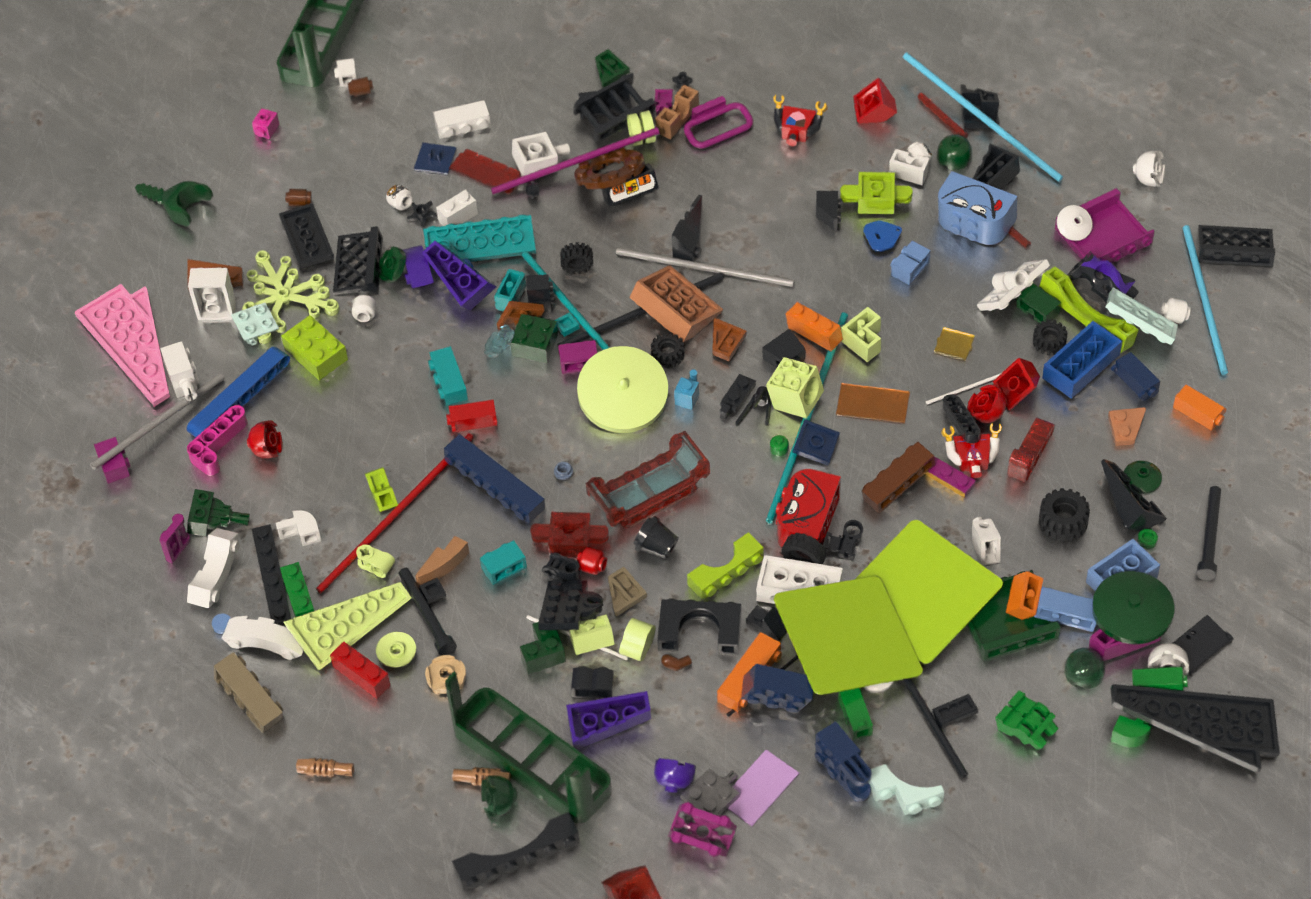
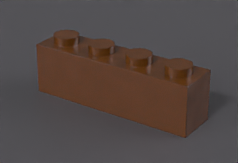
[861,442,935,514]

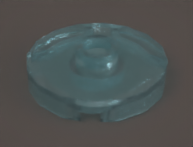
[484,325,515,359]

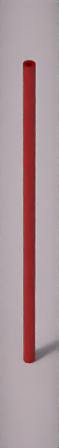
[316,433,474,594]

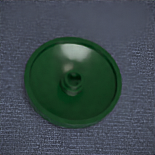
[1092,571,1175,644]

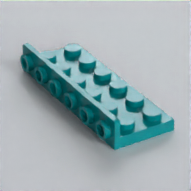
[423,215,536,267]

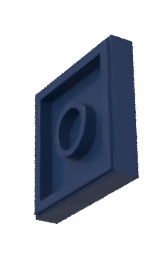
[792,419,840,466]

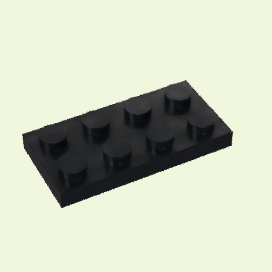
[279,203,335,269]

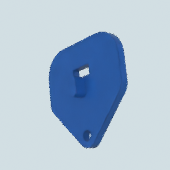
[863,220,902,251]

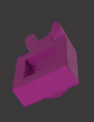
[654,89,673,116]

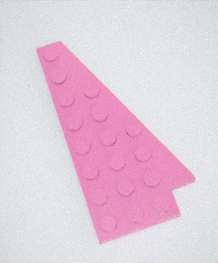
[75,284,170,407]

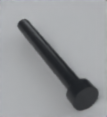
[1196,486,1221,581]
[398,567,457,656]

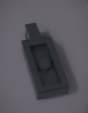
[719,374,756,420]

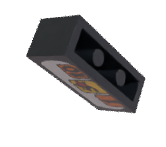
[601,163,659,207]

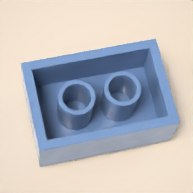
[1086,539,1160,591]

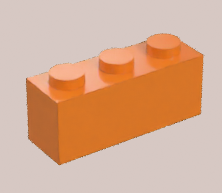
[785,302,843,352]

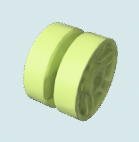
[627,111,656,147]

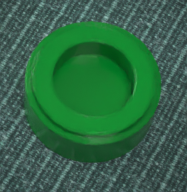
[1137,529,1158,549]

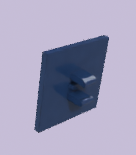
[414,142,457,175]

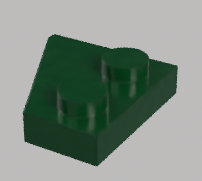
[595,49,630,88]

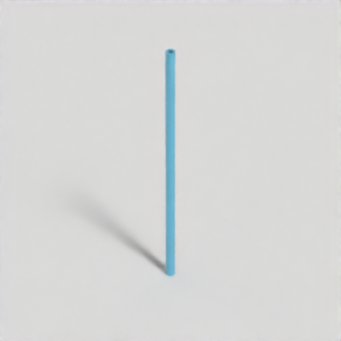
[903,52,1063,182]

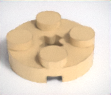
[425,655,466,694]

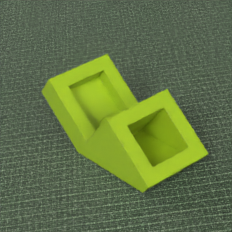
[364,467,398,512]

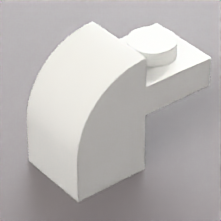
[276,510,321,546]

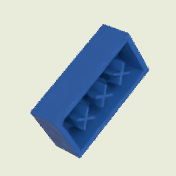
[1042,321,1122,399]

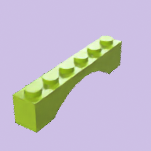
[1039,266,1139,353]

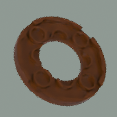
[574,147,645,189]

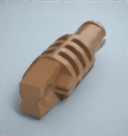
[296,758,354,778]
[452,767,511,787]

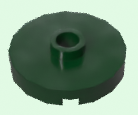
[378,246,406,283]

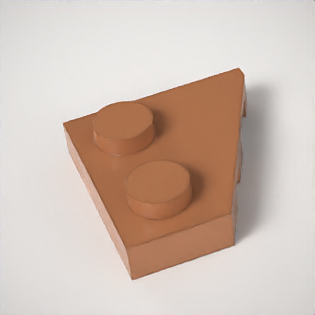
[1108,407,1146,446]

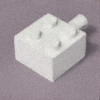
[512,132,570,176]
[160,341,200,401]

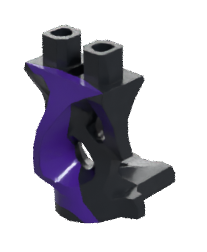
[1067,251,1139,303]

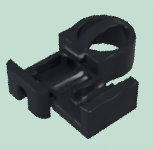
[823,520,863,561]

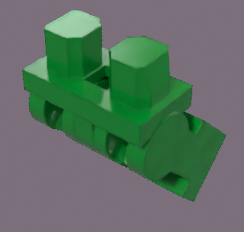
[995,690,1059,750]

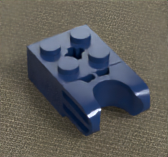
[815,721,872,802]

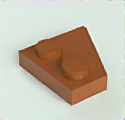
[497,301,544,330]
[712,318,747,361]

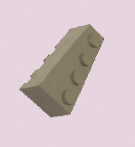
[214,652,284,733]

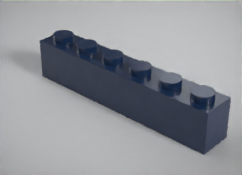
[444,434,545,524]

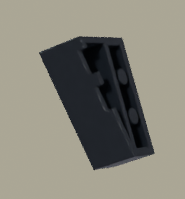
[972,143,1020,190]

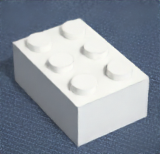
[188,268,236,320]

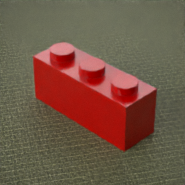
[330,641,391,699]

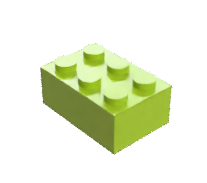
[281,315,348,381]

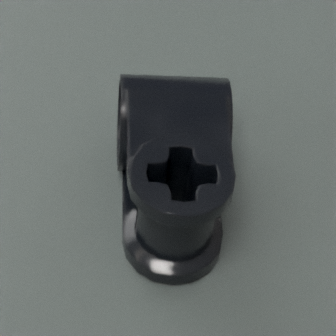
[542,553,581,581]

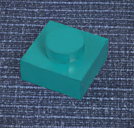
[554,312,580,337]

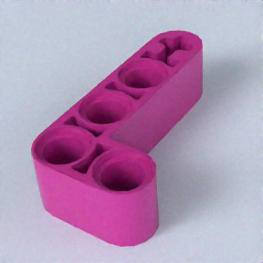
[187,405,248,476]

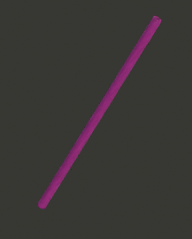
[490,127,660,195]

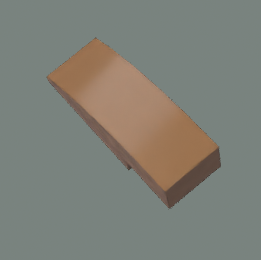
[415,536,469,587]

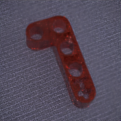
[1007,418,1055,483]

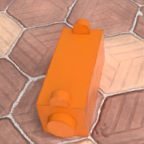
[1173,384,1227,431]

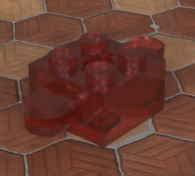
[530,512,609,558]

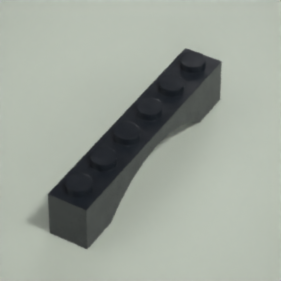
[452,812,580,891]

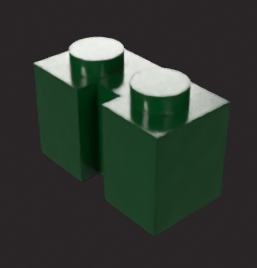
[1017,284,1061,324]

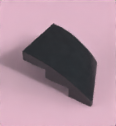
[960,84,1000,129]

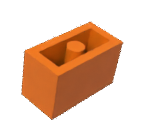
[1006,571,1044,620]

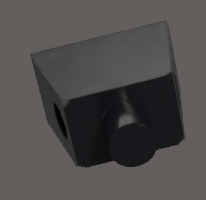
[762,329,806,368]

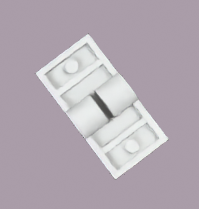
[977,259,1050,311]

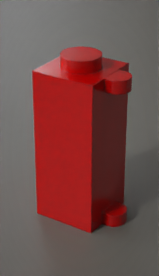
[446,400,498,432]

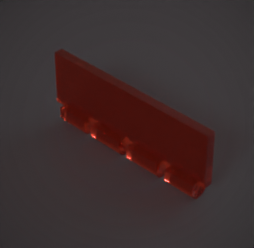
[450,149,521,195]

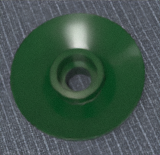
[1124,461,1162,494]

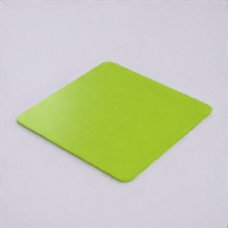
[855,520,1003,664]
[774,576,923,695]

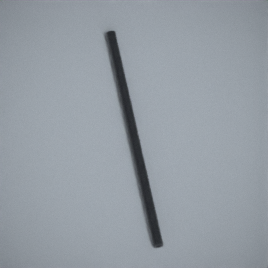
[557,272,724,349]
[903,678,969,778]

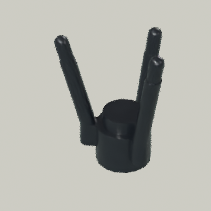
[735,386,772,425]

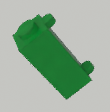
[1132,667,1188,691]
[838,688,873,741]

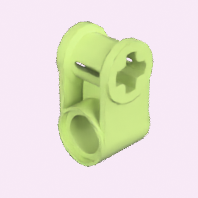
[356,545,395,578]

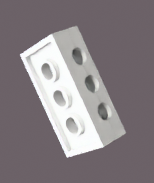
[756,555,843,604]

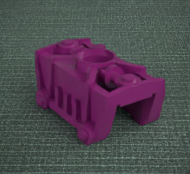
[668,802,737,857]

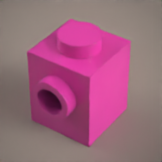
[252,108,280,139]

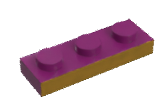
[925,456,976,498]

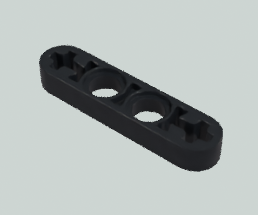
[943,394,981,443]

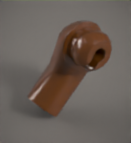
[661,654,692,671]

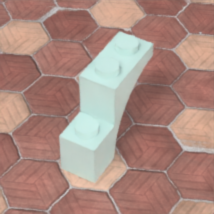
[869,764,944,815]

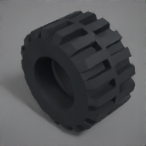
[1039,488,1090,542]

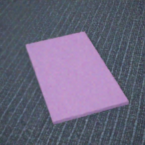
[727,750,799,826]

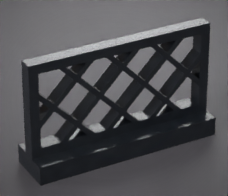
[1198,225,1275,267]
[333,226,383,295]

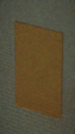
[836,383,910,424]

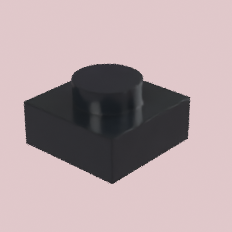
[419,578,446,604]

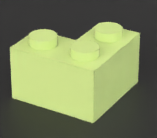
[841,307,881,362]

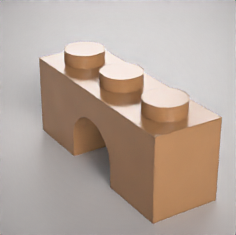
[655,85,699,139]

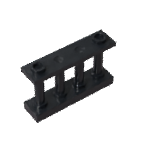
[573,73,656,144]

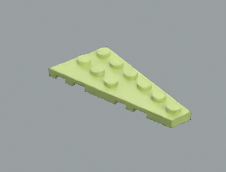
[283,582,412,670]

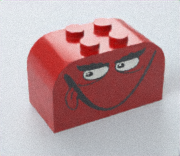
[776,469,841,548]

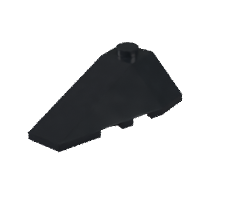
[672,195,703,262]
[1101,459,1167,532]

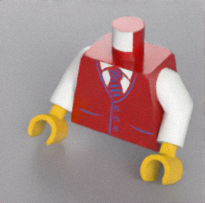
[941,423,1002,478]

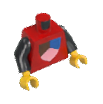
[774,95,828,146]

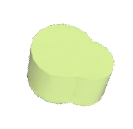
[619,618,656,662]

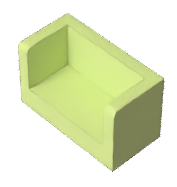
[569,614,615,655]

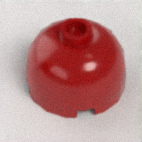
[967,385,1006,424]
[247,420,283,459]

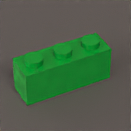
[280,562,314,617]

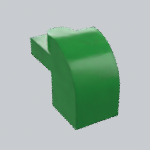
[1111,715,1151,748]

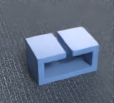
[890,241,931,285]

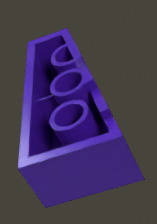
[422,241,497,310]
[566,691,651,750]

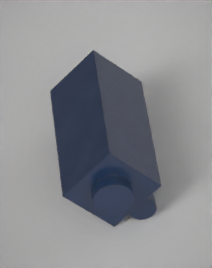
[1111,352,1160,401]

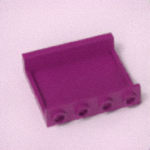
[1055,188,1155,263]

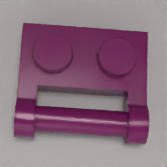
[159,514,190,564]

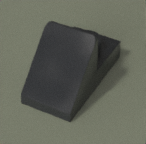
[746,605,787,642]

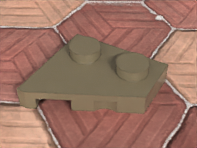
[608,567,647,617]

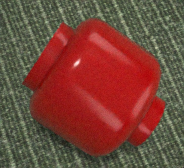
[577,547,608,575]

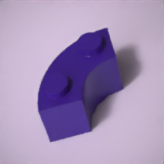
[403,245,434,288]

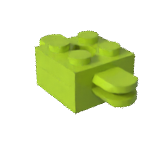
[840,172,913,214]

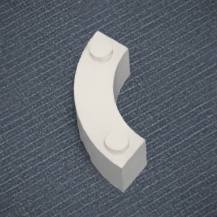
[187,528,240,608]
[221,616,303,660]

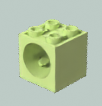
[766,357,824,418]

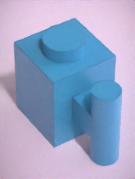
[674,370,699,410]

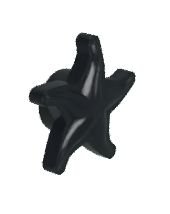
[407,201,438,228]

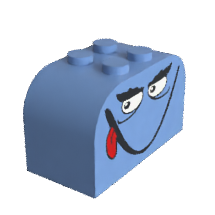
[938,171,1017,245]

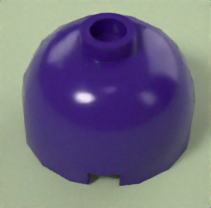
[654,758,696,793]

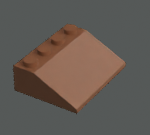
[629,265,724,342]

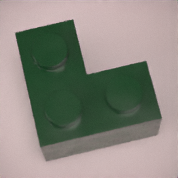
[520,622,566,675]

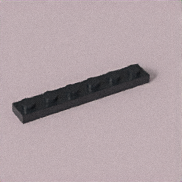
[252,524,291,626]

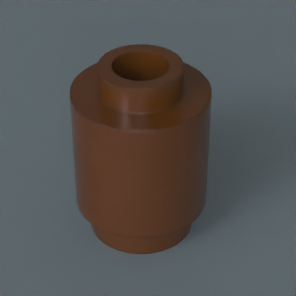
[347,77,374,97]
[285,189,312,207]

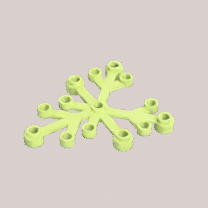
[242,250,340,344]

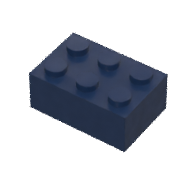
[741,664,813,713]

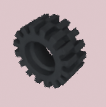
[560,242,594,274]
[1033,320,1068,355]
[651,332,685,368]

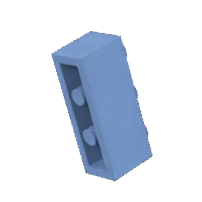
[1034,587,1097,632]

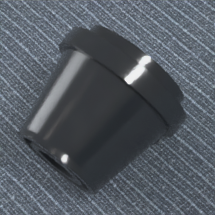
[634,516,679,560]

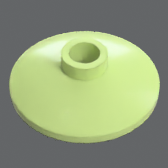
[376,632,416,667]

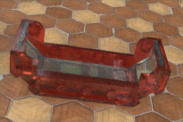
[586,431,710,528]

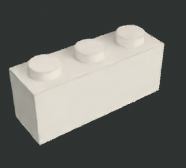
[433,100,491,139]

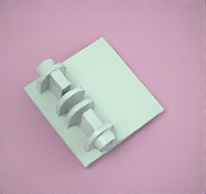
[231,302,279,346]

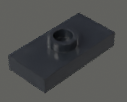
[932,694,979,728]

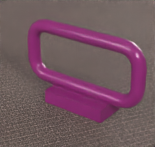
[684,96,753,149]

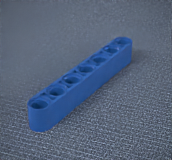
[187,346,290,437]

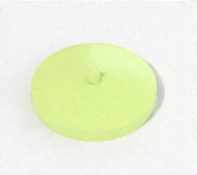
[577,346,668,433]

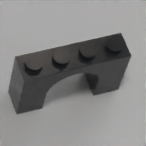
[657,598,742,655]

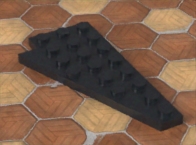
[1110,684,1280,773]

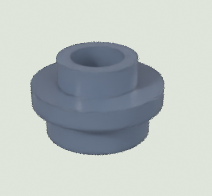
[554,461,573,480]

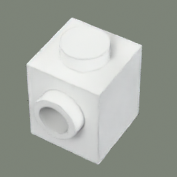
[334,58,357,87]

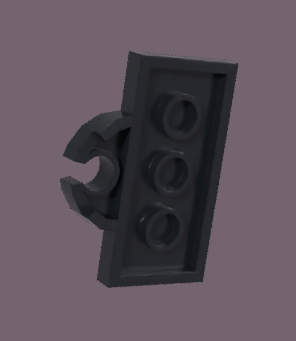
[538,579,603,630]

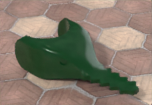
[135,181,213,226]

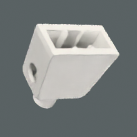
[972,517,1001,566]

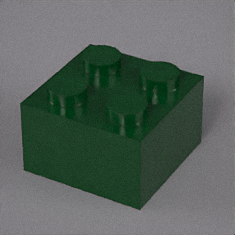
[510,314,558,363]

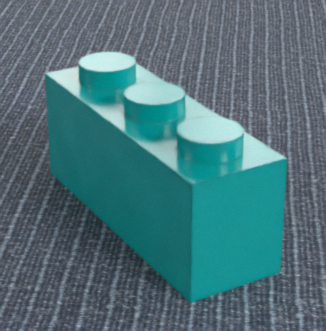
[428,346,468,406]

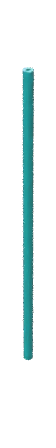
[766,312,848,524]

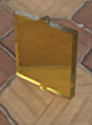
[934,327,975,361]

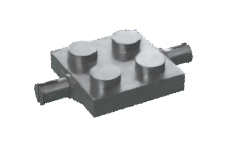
[681,768,740,823]

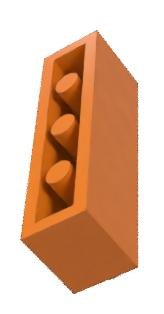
[717,632,782,713]

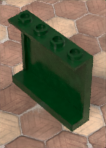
[967,570,1060,661]

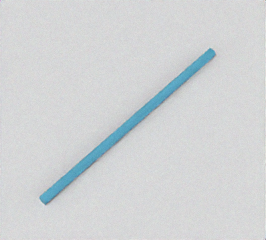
[1182,225,1228,375]

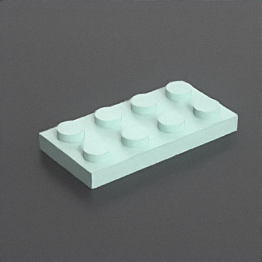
[1106,287,1178,345]

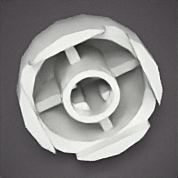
[1133,150,1165,187]
[1148,643,1189,675]

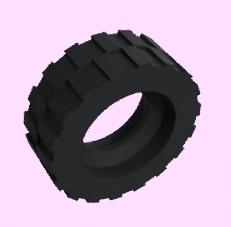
[781,533,827,565]

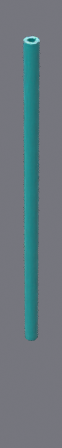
[522,251,610,350]

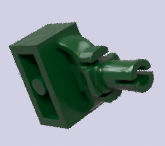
[187,489,250,537]

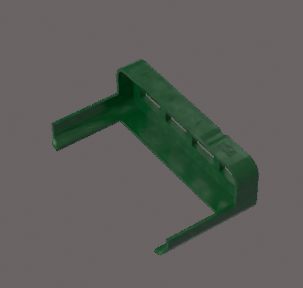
[276,0,364,87]
[445,671,612,824]

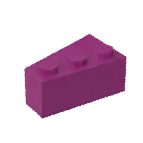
[1088,629,1161,662]

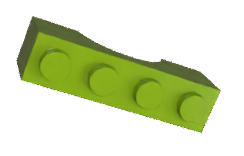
[687,532,764,601]

